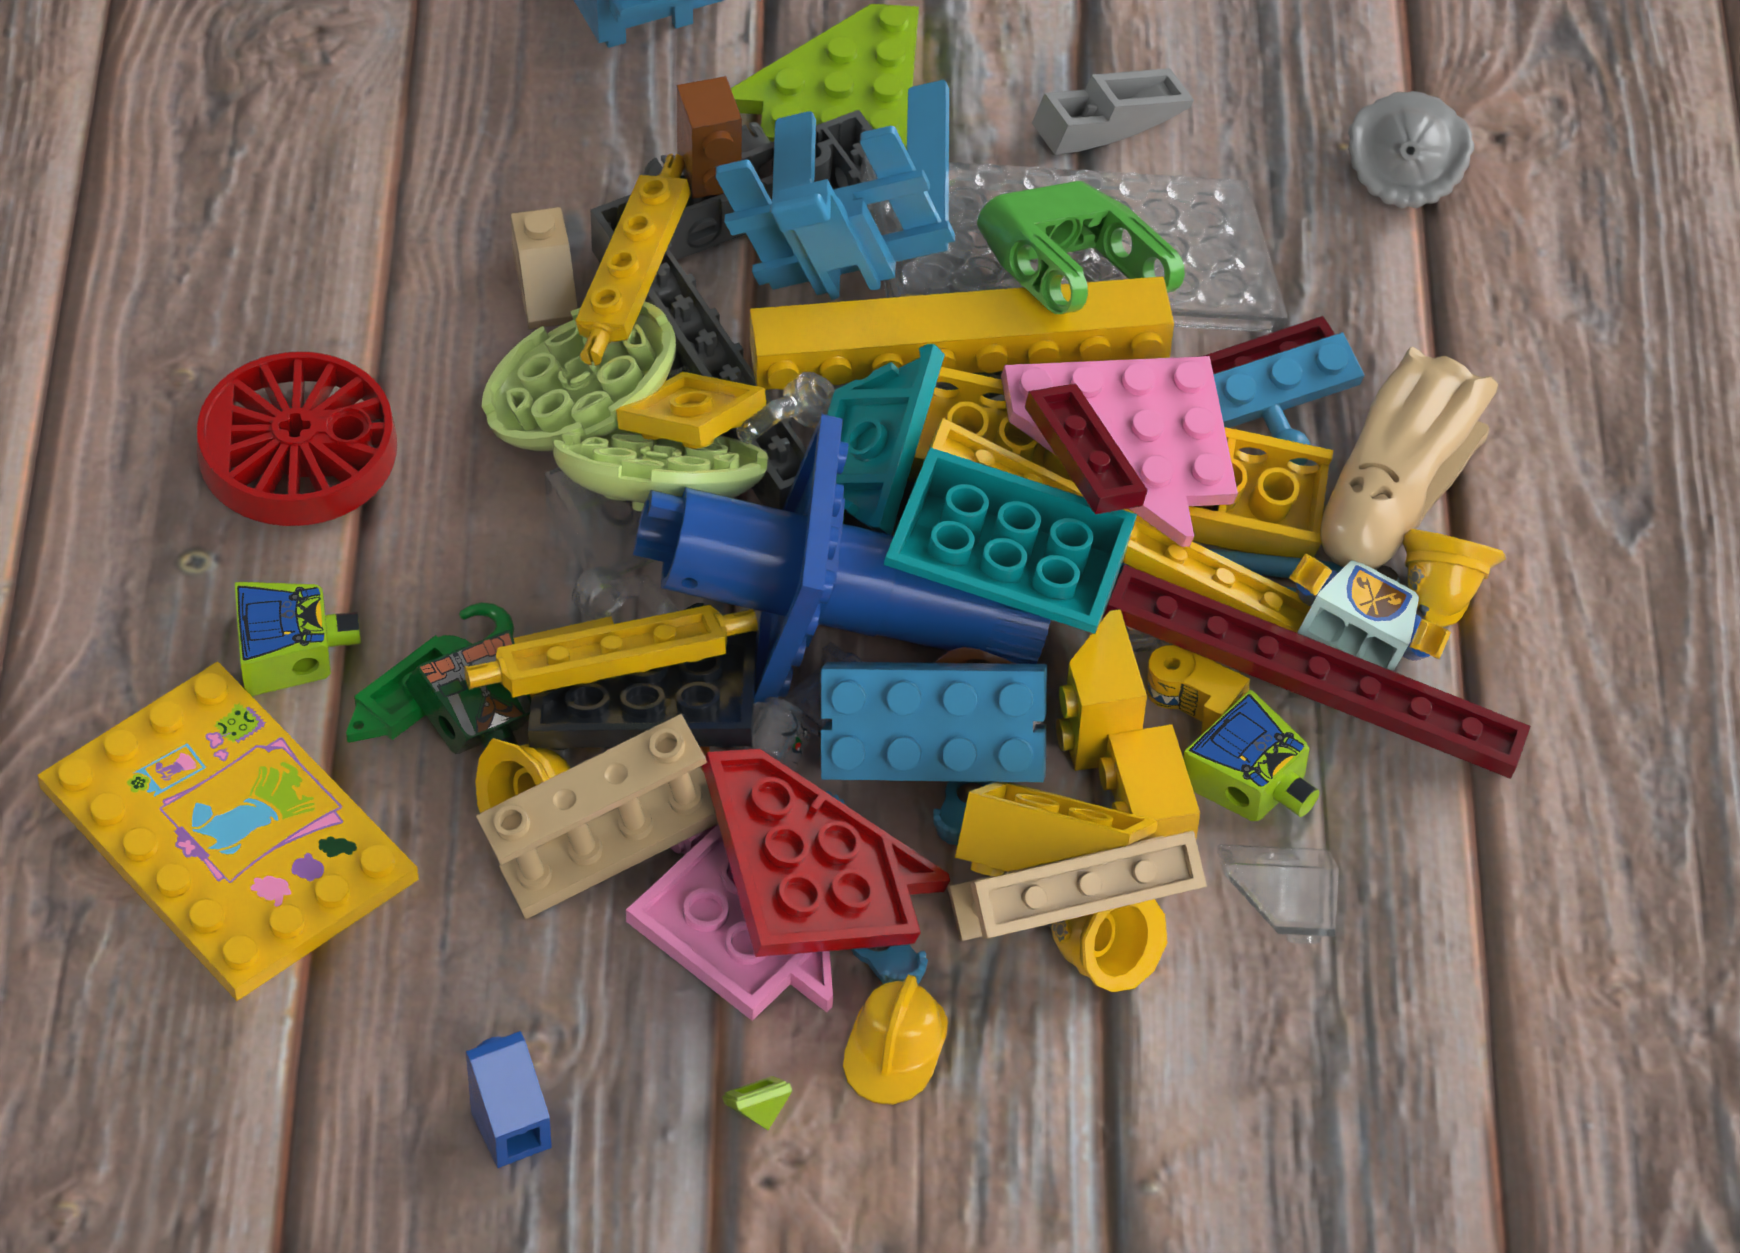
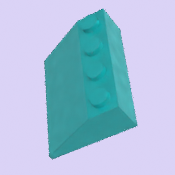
[883,447,1137,634]

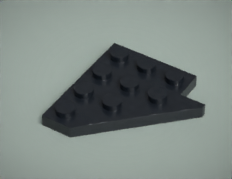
[528,603,757,750]

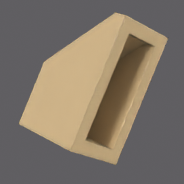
[511,207,578,329]

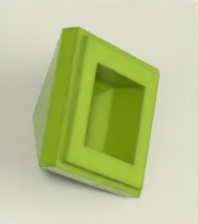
[722,1076,792,1130]

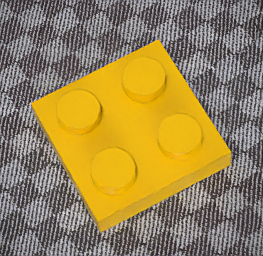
[616,371,767,449]

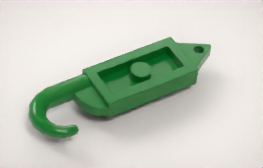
[346,602,515,743]

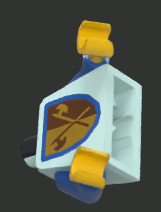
[1289,553,1451,671]

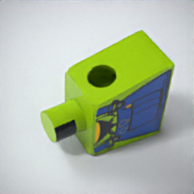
[235,582,361,696]
[1183,690,1320,821]

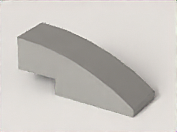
[1032,68,1194,155]

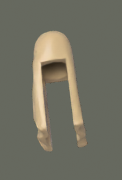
[1320,346,1498,569]

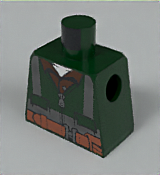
[405,630,532,754]

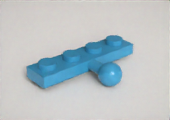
[1213,332,1365,466]

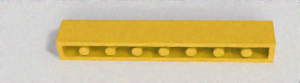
[750,276,1174,390]

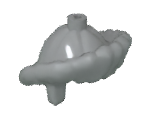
[1348,91,1475,208]

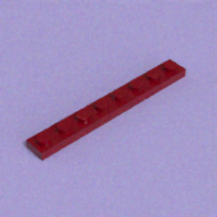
[1103,565,1531,779]

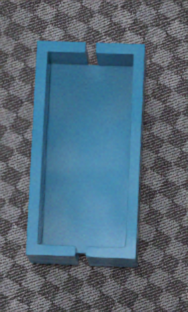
[821,662,1047,782]

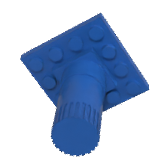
[633,414,1051,717]

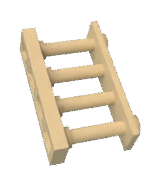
[476,714,718,919]
[947,831,1207,941]

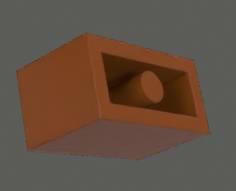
[677,76,742,199]

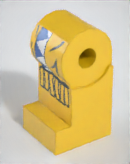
[1146,645,1250,735]

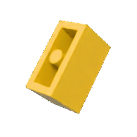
[1098,724,1200,842]

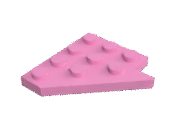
[1001,356,1238,547]
[626,825,833,1021]

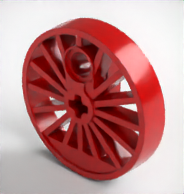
[197,352,397,526]

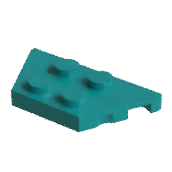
[827,344,945,535]

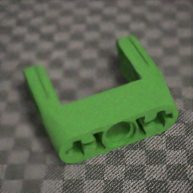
[977,181,1185,314]

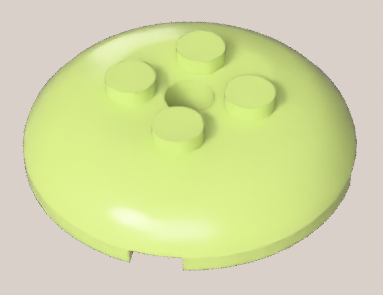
[482,302,676,451]
[553,428,768,512]

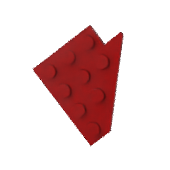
[702,749,950,957]

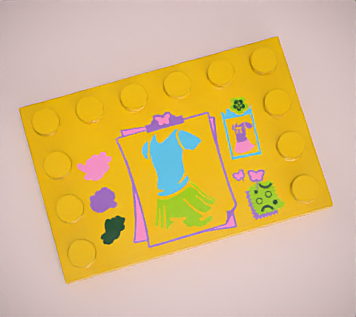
[37,661,419,1001]

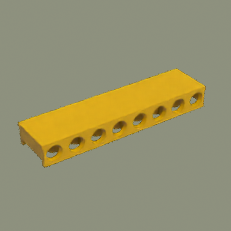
[907,367,1334,558]

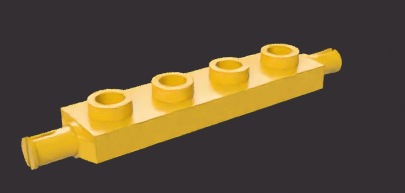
[575,153,691,366]
[464,605,758,697]

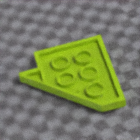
[731,4,919,150]

